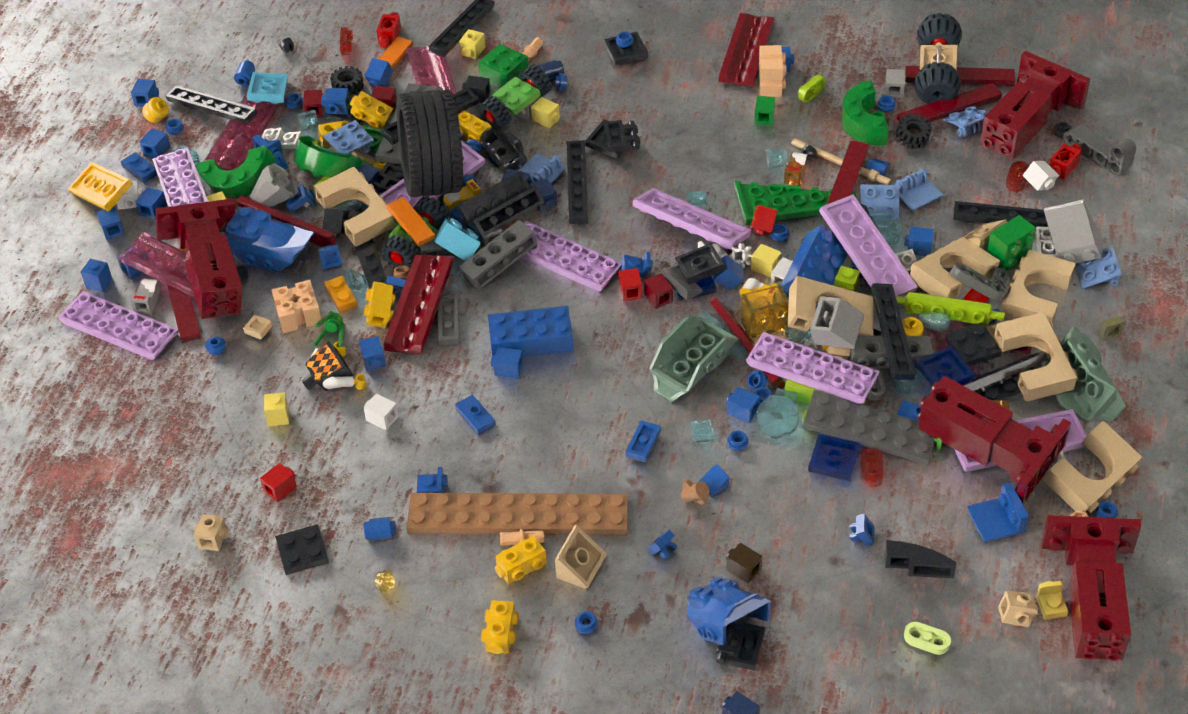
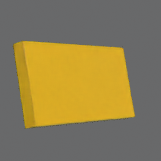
[68,162,134,212]

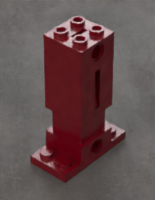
[980,51,1091,160]
[156,198,242,319]
[918,376,1071,505]
[1041,515,1141,661]

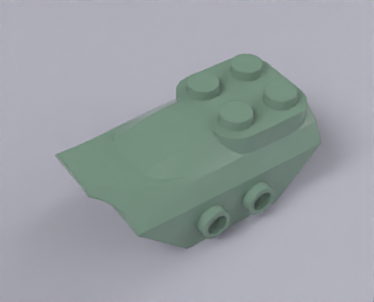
[649,316,739,402]
[1045,326,1126,423]

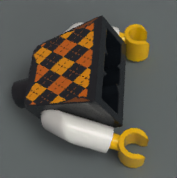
[302,341,367,391]

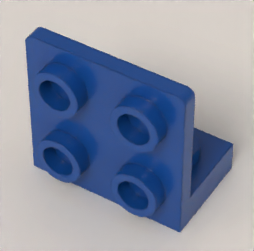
[967,482,1029,543]

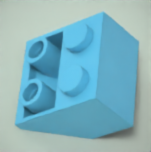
[434,218,481,261]

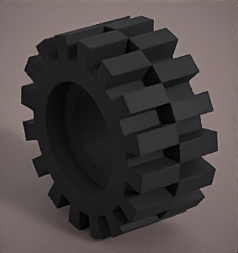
[330,66,364,95]
[896,113,932,149]

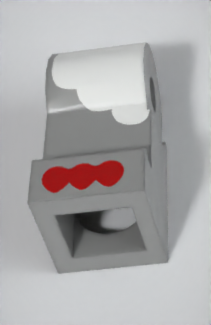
[130,279,161,315]

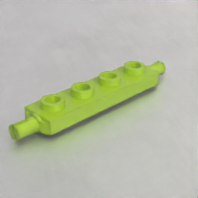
[896,292,1005,325]

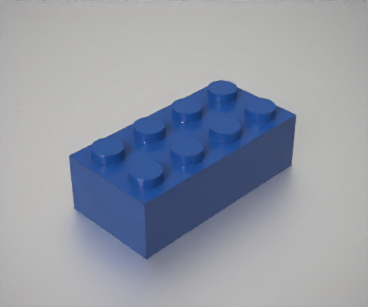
[780,224,848,308]
[488,306,574,357]

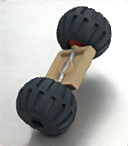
[915,13,962,104]

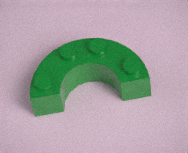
[842,80,889,146]
[294,135,362,178]
[196,146,275,198]

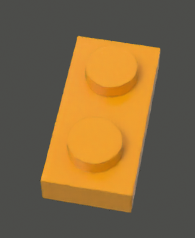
[324,276,357,313]

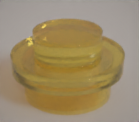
[374,570,395,593]

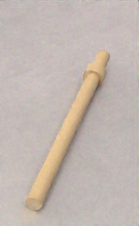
[791,138,892,185]

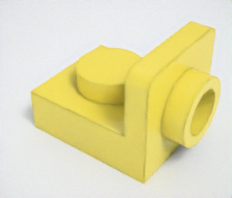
[1036,581,1068,620]

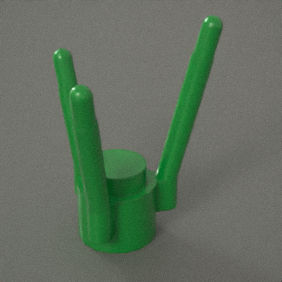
[313,311,346,347]

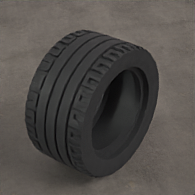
[396,89,463,197]

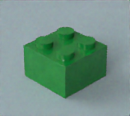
[478,44,529,88]
[987,215,1036,271]

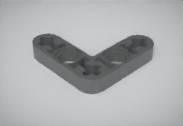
[950,263,1012,302]

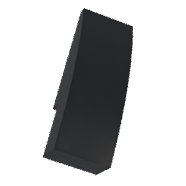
[885,540,956,578]

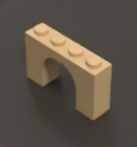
[315,167,395,247]
[910,237,1000,299]
[1001,250,1076,324]
[788,276,873,336]
[994,312,1078,402]
[1042,421,1142,513]

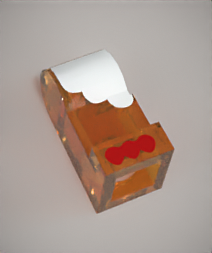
[784,152,808,186]

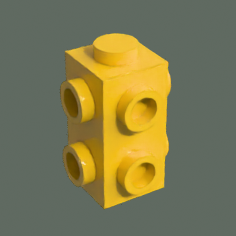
[350,91,393,129]
[458,110,492,144]
[363,282,395,329]
[495,536,547,584]
[481,600,519,654]

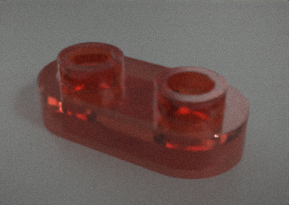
[340,27,353,56]
[1005,161,1029,192]
[860,448,884,487]

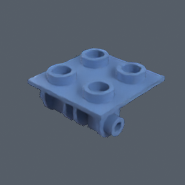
[943,107,988,137]
[324,120,374,154]
[518,154,566,183]
[894,169,944,211]
[860,184,899,222]
[1076,245,1122,289]

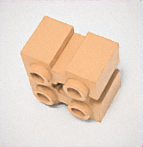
[759,45,786,97]
[271,280,321,333]

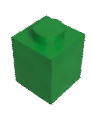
[754,95,775,125]

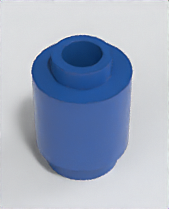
[234,60,255,86]
[364,517,397,541]

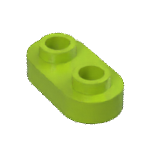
[798,74,827,103]

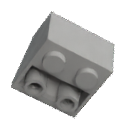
[810,296,864,349]

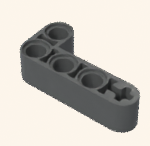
[1063,124,1136,176]

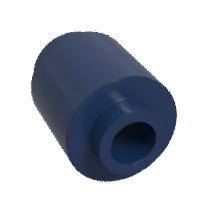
[539,60,564,80]

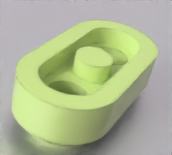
[904,622,951,655]

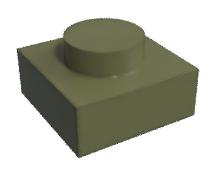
[1099,316,1124,341]

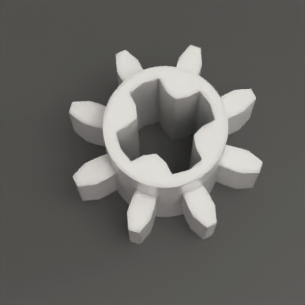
[729,243,752,268]

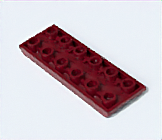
[718,13,775,87]
[384,254,455,354]

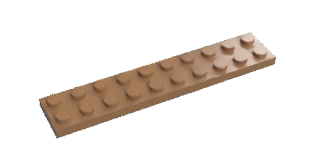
[407,493,628,535]

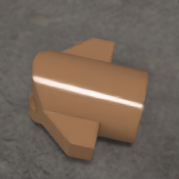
[681,479,709,505]

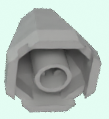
[250,163,299,207]

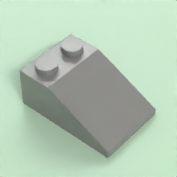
[1044,200,1103,263]

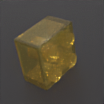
[741,285,789,339]

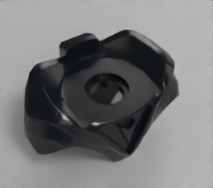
[481,128,527,170]

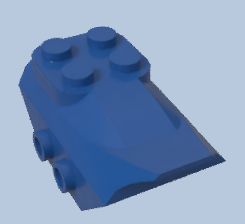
[224,207,315,272]
[687,576,771,645]

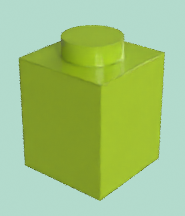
[834,266,860,292]

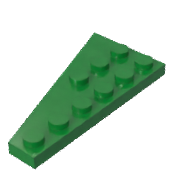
[734,180,859,225]

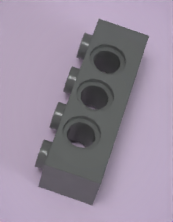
[459,220,538,291]
[847,336,935,369]

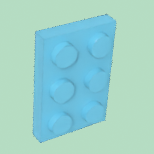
[247,72,288,104]

